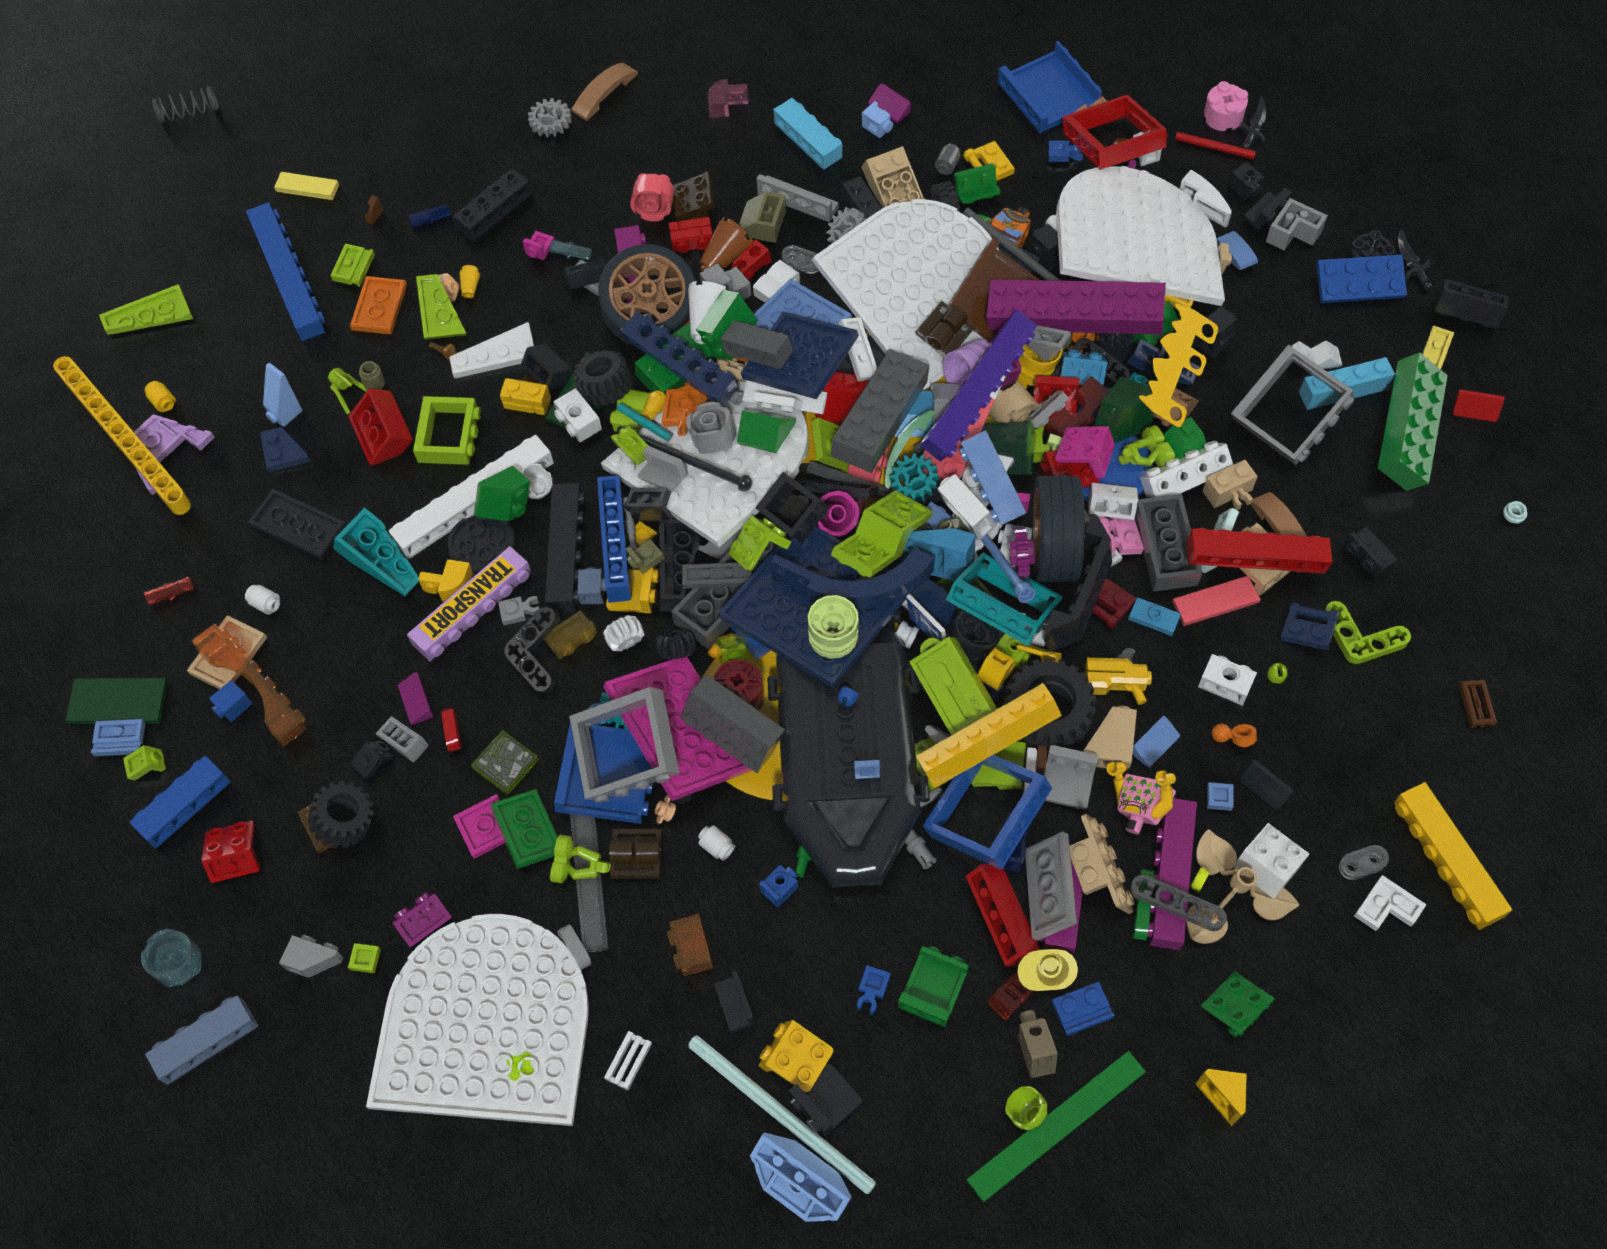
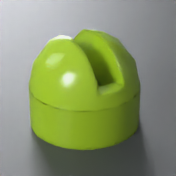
[1267,663,1288,684]

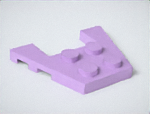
[134,415,215,495]

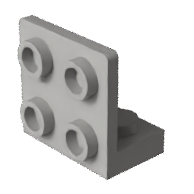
[1044,745,1099,809]

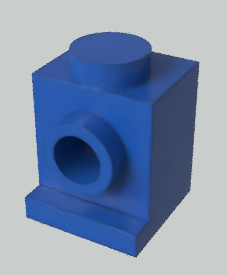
[759,865,798,908]

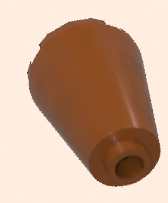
[699,217,753,272]

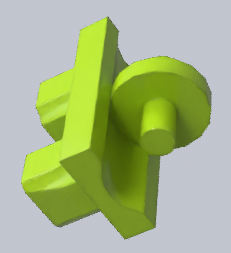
[611,425,648,465]

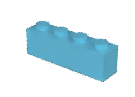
[773,98,843,169]
[1299,357,1395,410]

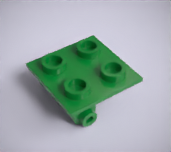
[1201,971,1275,1037]

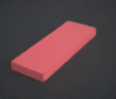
[1172,576,1260,626]

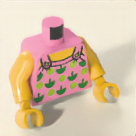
[1106,762,1176,834]

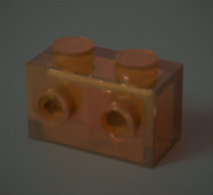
[667,914,713,976]

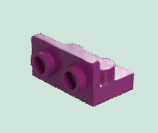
[392,892,452,947]

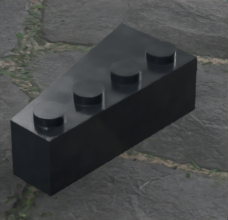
[659,519,702,612]

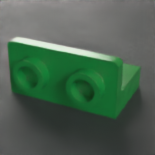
[954,163,1000,204]

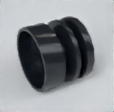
[946,609,1002,666]

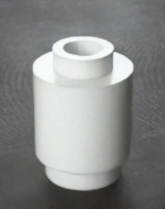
[245,585,280,614]
[698,825,735,861]

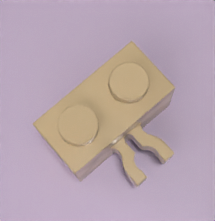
[1203,460,1258,510]

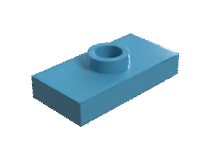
[1128,597,1181,636]

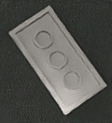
[1025,831,1077,941]

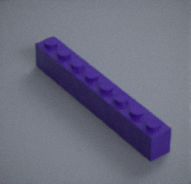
[919,309,1038,462]

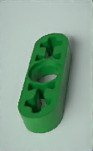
[1133,869,1154,941]

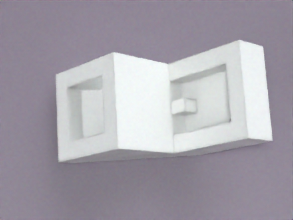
[1292,341,1342,369]

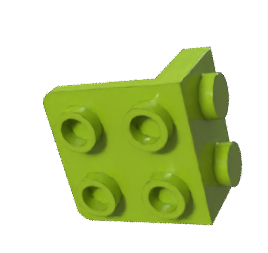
[729,515,791,571]

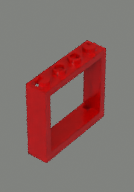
[1063,95,1168,170]

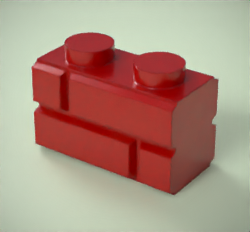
[669,217,712,253]

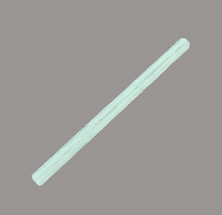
[688,1036,875,1194]

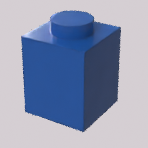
[209,680,253,722]

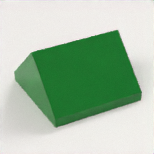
[737,410,796,453]

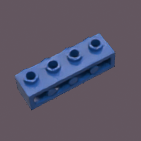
[129,756,230,849]

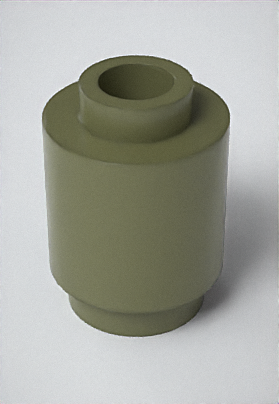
[359,361,385,390]

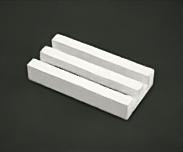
[604,1031,652,1090]

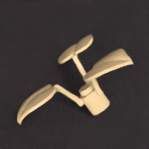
[1186,830,1299,944]

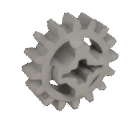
[528,98,571,137]
[827,207,866,243]

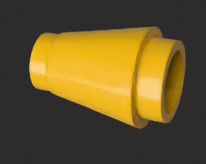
[459,265,480,298]
[641,390,666,421]

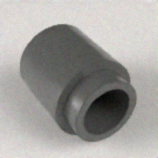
[935,144,960,174]

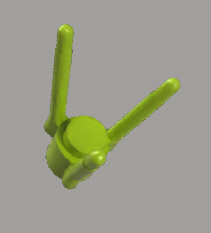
[328,368,367,415]

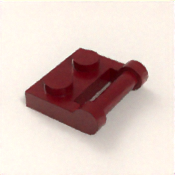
[1075,578,1136,629]

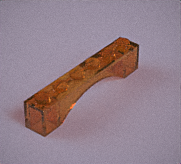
[192,624,306,747]

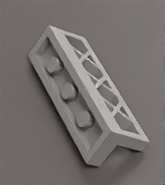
[757,174,839,222]

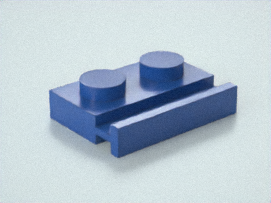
[1051,982,1114,1037]

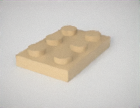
[187,615,267,689]

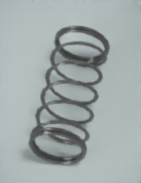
[152,86,218,123]

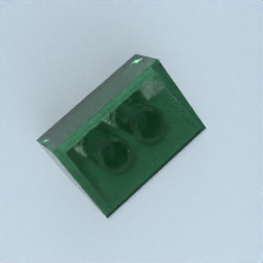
[982,423,1036,475]

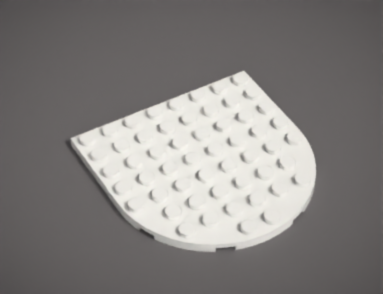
[1056,166,1225,306]
[811,199,1000,391]
[601,382,809,547]
[366,914,589,1126]

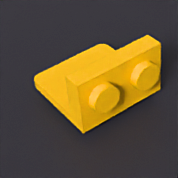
[606,566,660,613]
[758,1020,833,1092]

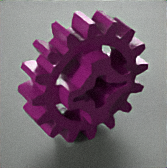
[1009,527,1035,578]

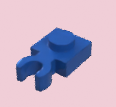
[857,965,891,1015]

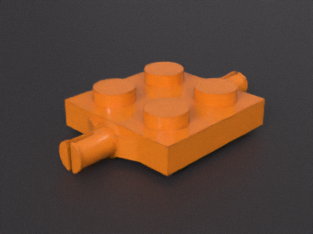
[661,382,709,436]

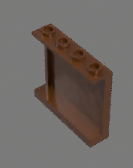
[948,238,1039,341]

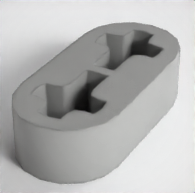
[557,925,591,970]

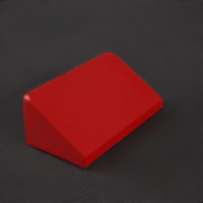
[1452,390,1504,422]

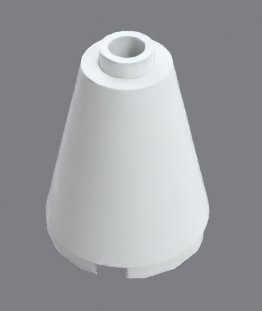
[688,281,730,344]

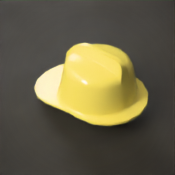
[1017,949,1078,991]

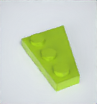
[416,274,467,340]

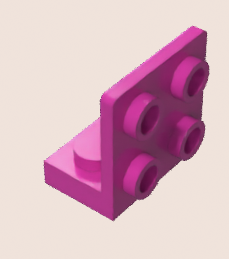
[1055,426,1115,478]

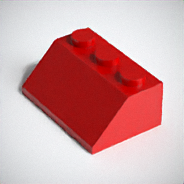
[814,372,870,424]
[348,388,413,466]

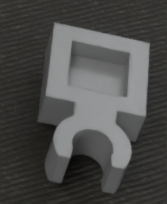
[498,596,540,625]

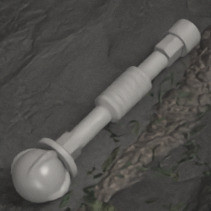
[622,497,637,557]

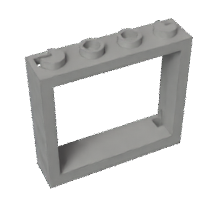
[1231,345,1354,465]
[569,687,679,804]

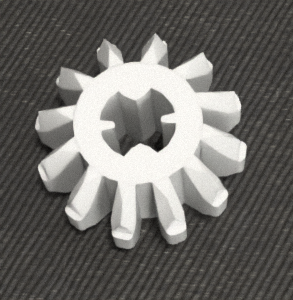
[603,615,644,651]

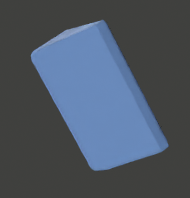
[1132,716,1180,768]

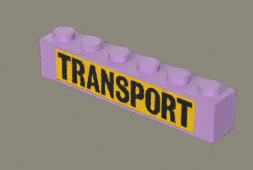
[407,546,531,661]

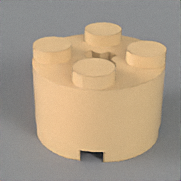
[989,382,1039,435]

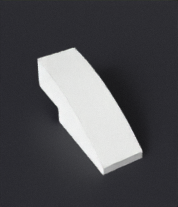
[1180,170,1232,227]

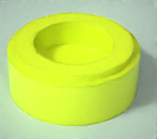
[1191,867,1210,893]

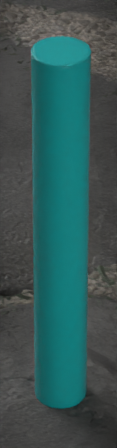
[617,403,672,442]

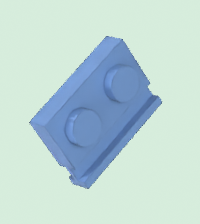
[91,719,145,756]

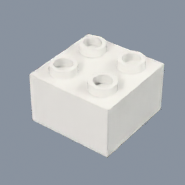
[1233,823,1309,899]

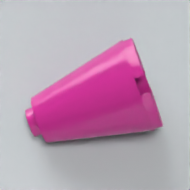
[817,491,860,537]

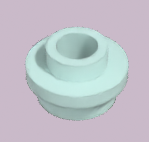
[1503,501,1527,523]

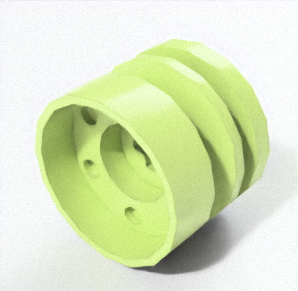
[808,595,859,658]

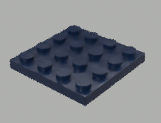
[740,312,859,400]

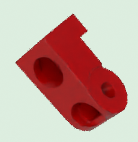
[731,240,771,280]

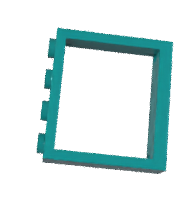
[946,553,1063,646]

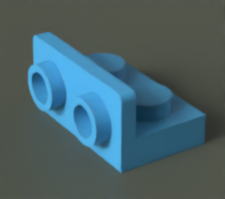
[1060,350,1107,387]

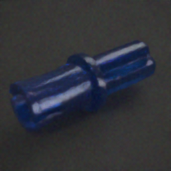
[409,204,450,228]

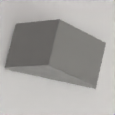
[1025,326,1071,362]

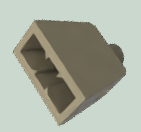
[1019,1010,1058,1079]

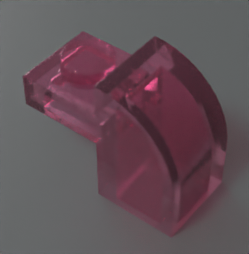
[708,79,748,117]

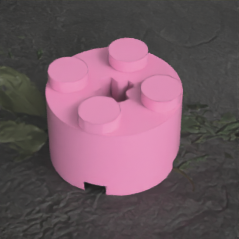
[1203,81,1248,131]

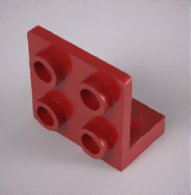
[1033,375,1080,428]
[201,820,260,883]

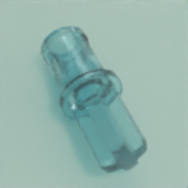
[550,240,592,259]

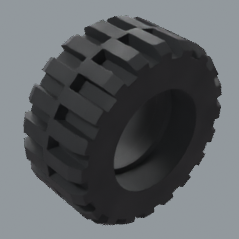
[1003,658,1096,750]

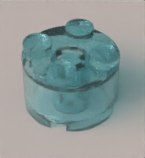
[141,929,201,987]

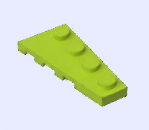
[99,284,193,335]

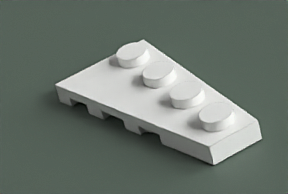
[450,322,534,379]

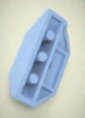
[750,1133,852,1222]

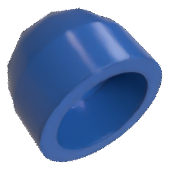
[838,687,859,707]

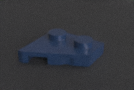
[260,427,310,472]

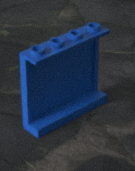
[998,41,1102,133]
[554,722,653,824]

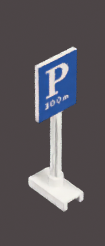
[902,594,946,641]

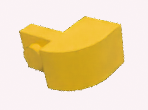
[418,559,473,602]
[978,648,1016,691]

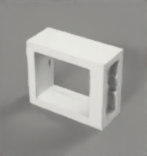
[937,474,996,540]

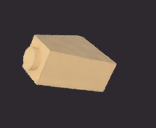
[1083,706,1137,772]

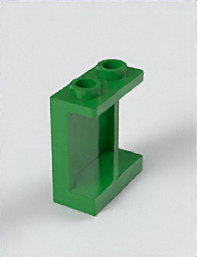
[898,946,969,1027]

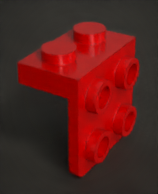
[1039,450,1099,488]

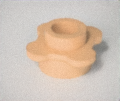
[655,795,676,824]

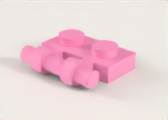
[1098,516,1144,555]

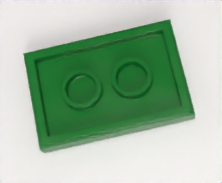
[491,789,558,869]

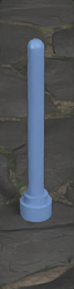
[981,534,1036,603]

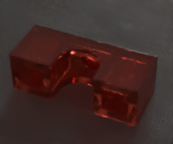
[1044,376,1109,437]

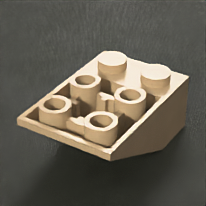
[862,146,924,208]

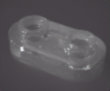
[782,245,819,274]
[1339,845,1389,880]

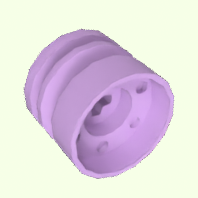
[943,339,990,384]

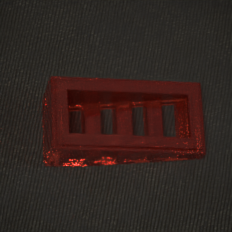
[988,971,1034,1020]

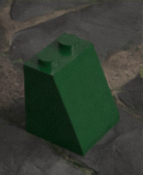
[1094,376,1155,443]

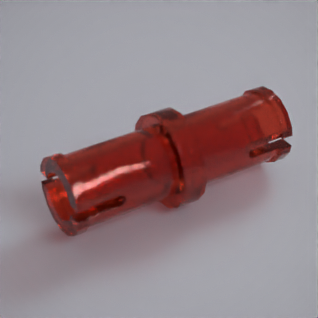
[144,576,194,606]

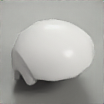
[521,464,553,499]

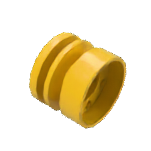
[1017,344,1063,386]

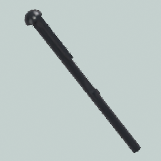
[616,426,752,492]

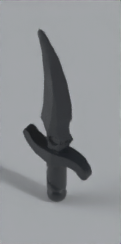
[1240,96,1266,149]
[1398,229,1432,290]

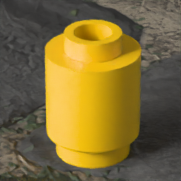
[145,381,176,412]

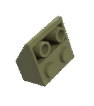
[739,192,786,243]

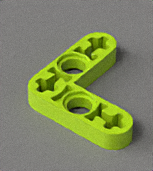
[1325,601,1411,664]

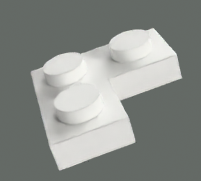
[1354,875,1426,931]

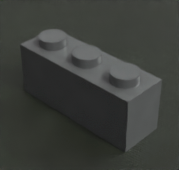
[720,321,793,369]

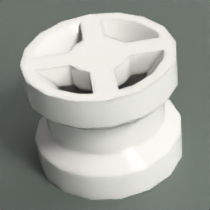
[896,620,920,649]

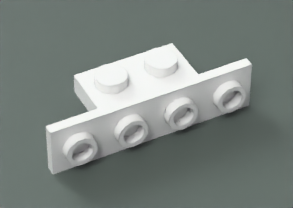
[742,380,828,415]

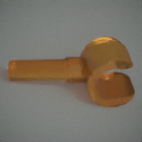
[429,342,457,360]

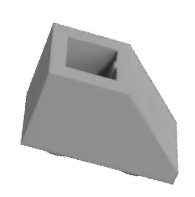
[279,935,344,978]

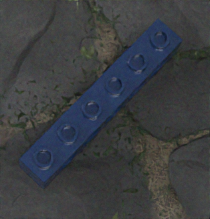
[620,311,739,407]

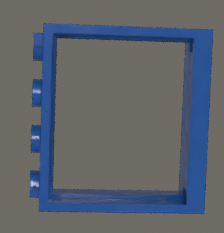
[923,755,1052,870]

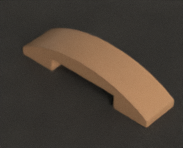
[572,63,638,121]
[1251,492,1306,573]

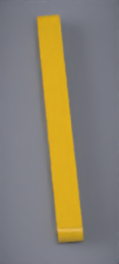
[53,356,191,515]

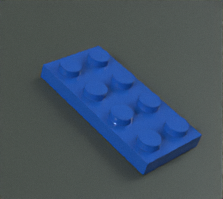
[1316,255,1407,303]

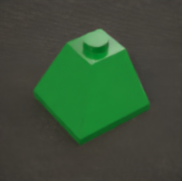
[1163,417,1206,459]

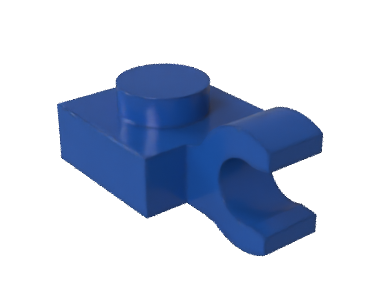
[1049,141,1083,162]

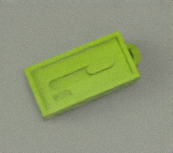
[909,637,997,735]

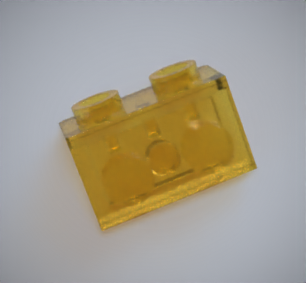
[544,610,597,659]

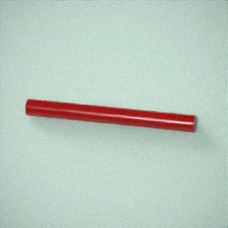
[1175,132,1256,159]

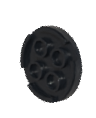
[448,515,515,574]

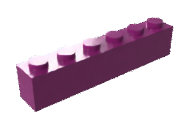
[1147,798,1197,950]

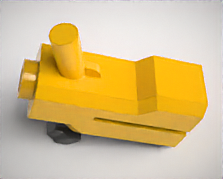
[1085,648,1152,705]

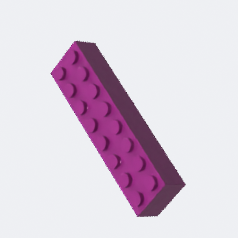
[986,280,1166,334]

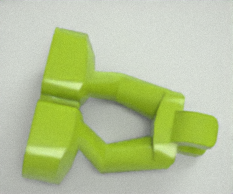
[1118,425,1175,467]
[550,834,611,884]

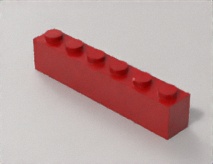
[1187,528,1332,573]

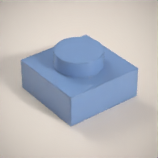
[1207,782,1233,811]

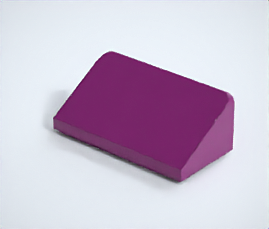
[868,83,911,124]
[398,672,433,726]

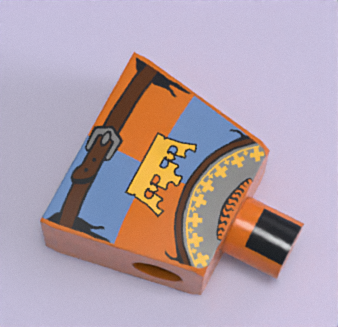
[988,207,1031,248]

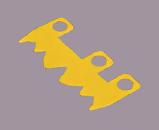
[1139,304,1218,427]

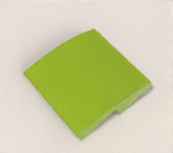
[971,742,1027,790]

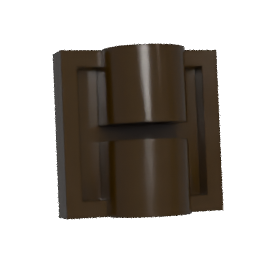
[673,172,715,221]
[915,301,974,358]
[609,829,662,879]

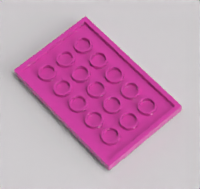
[603,656,752,801]

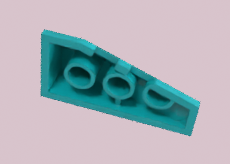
[333,508,419,596]

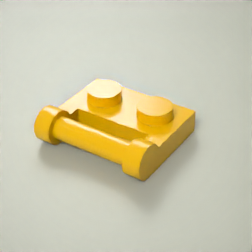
[963,141,1015,181]

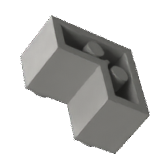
[1266,198,1328,251]
[700,264,751,300]

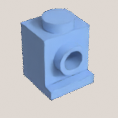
[862,101,893,138]

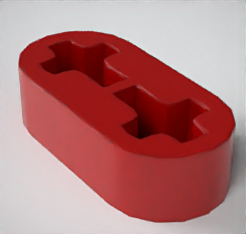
[441,708,461,752]

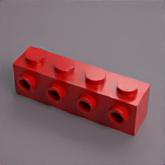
[966,864,1040,967]

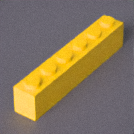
[916,683,1061,788]
[1394,782,1512,930]

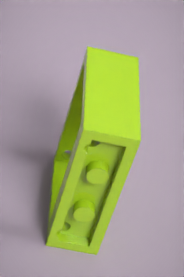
[413,396,481,465]

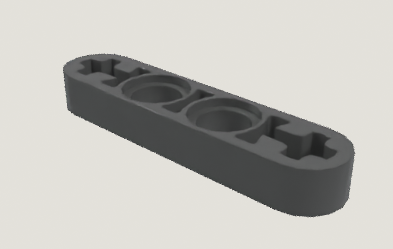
[1130,875,1227,932]

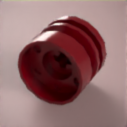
[713,659,764,711]

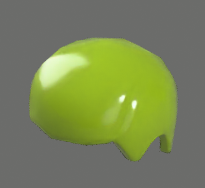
[1005,1086,1047,1130]

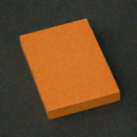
[350,276,407,335]

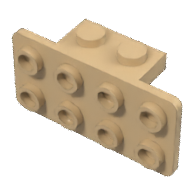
[1069,814,1135,914]

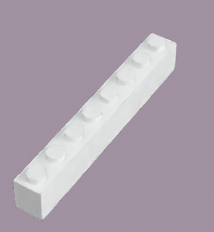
[388,435,554,559]

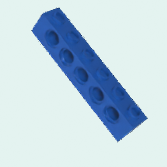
[597,475,631,603]

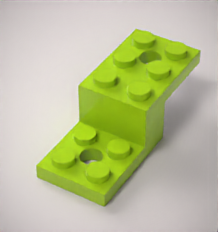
[831,490,934,578]

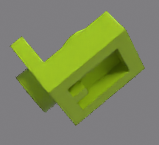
[123,745,166,781]

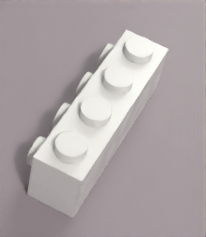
[1140,441,1233,498]

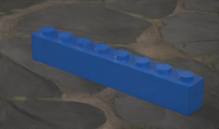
[246,202,326,341]

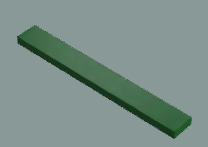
[967,1051,1146,1203]

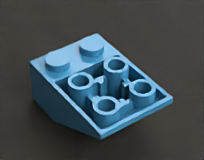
[901,528,976,582]

